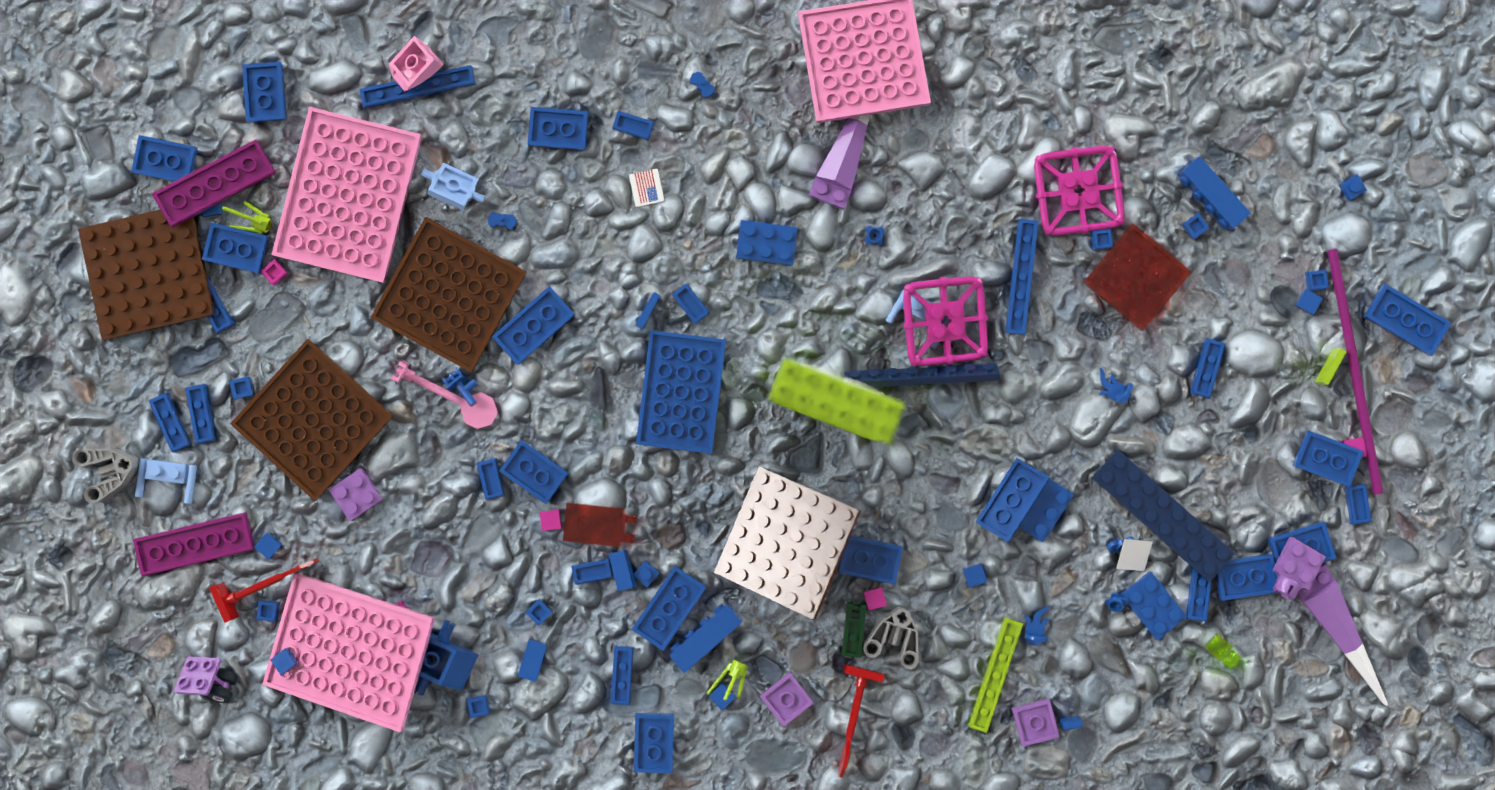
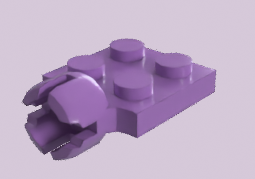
[1272,537,1326,600]

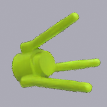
[222,201,272,234]
[707,659,748,701]

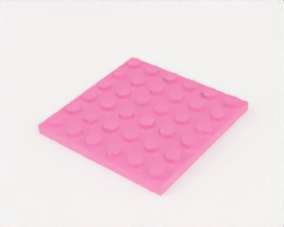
[798,0,931,123]

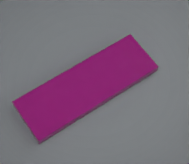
[152,139,277,228]
[133,512,255,577]

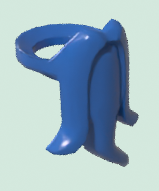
[1099,368,1133,404]
[1023,605,1050,646]

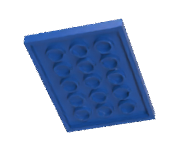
[636,330,726,454]

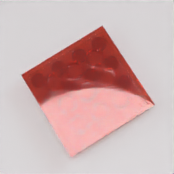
[1082,223,1192,331]

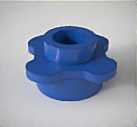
[864,226,884,246]
[1105,592,1129,612]

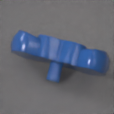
[689,72,715,98]
[488,212,517,230]
[1107,536,1135,554]

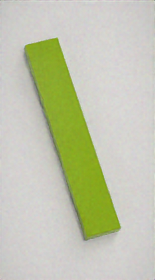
[968,617,1023,733]

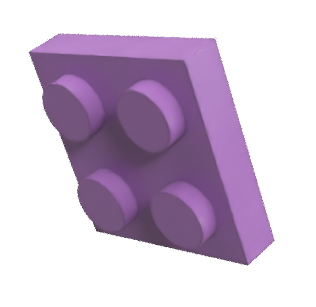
[329,468,383,521]
[760,672,814,727]
[1011,698,1060,747]

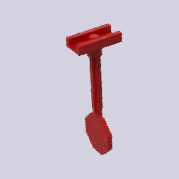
[209,558,319,623]
[838,664,884,778]

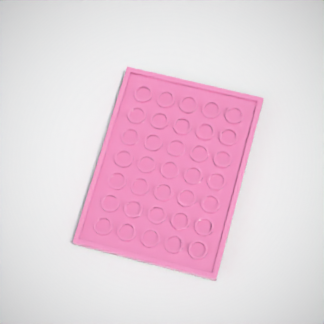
[272,107,422,283]
[262,573,435,732]

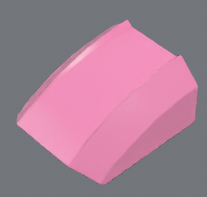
[389,36,444,91]

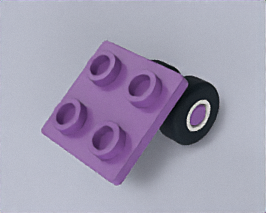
[174,657,237,703]

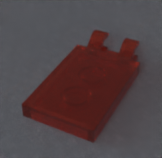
[563,502,637,547]

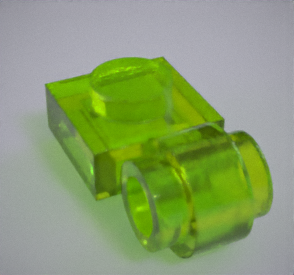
[1204,633,1241,670]

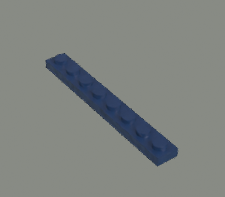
[844,363,1000,388]

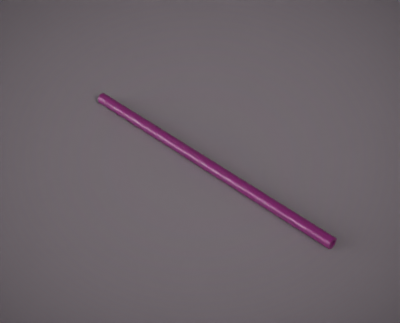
[1327,249,1383,495]

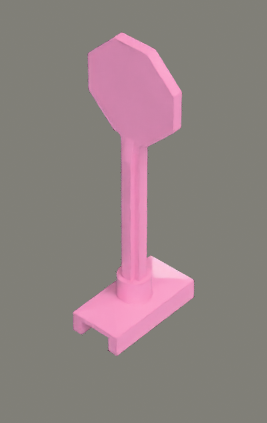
[391,360,498,429]

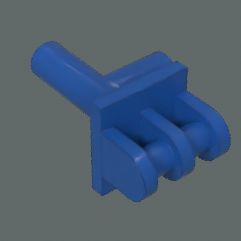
[442,367,478,407]

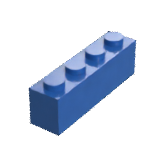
[1177,156,1251,231]
[669,602,743,673]

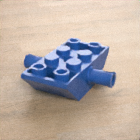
[414,620,479,696]

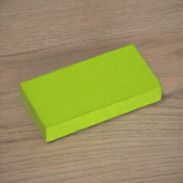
[1315,348,1346,385]

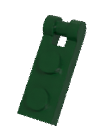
[841,601,866,658]

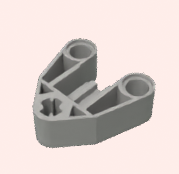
[72,449,140,503]
[863,607,918,669]

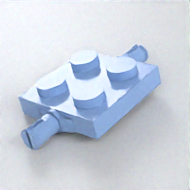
[421,163,485,210]

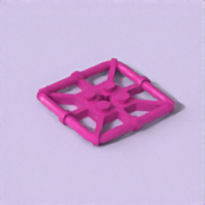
[1034,146,1125,236]
[903,276,988,366]

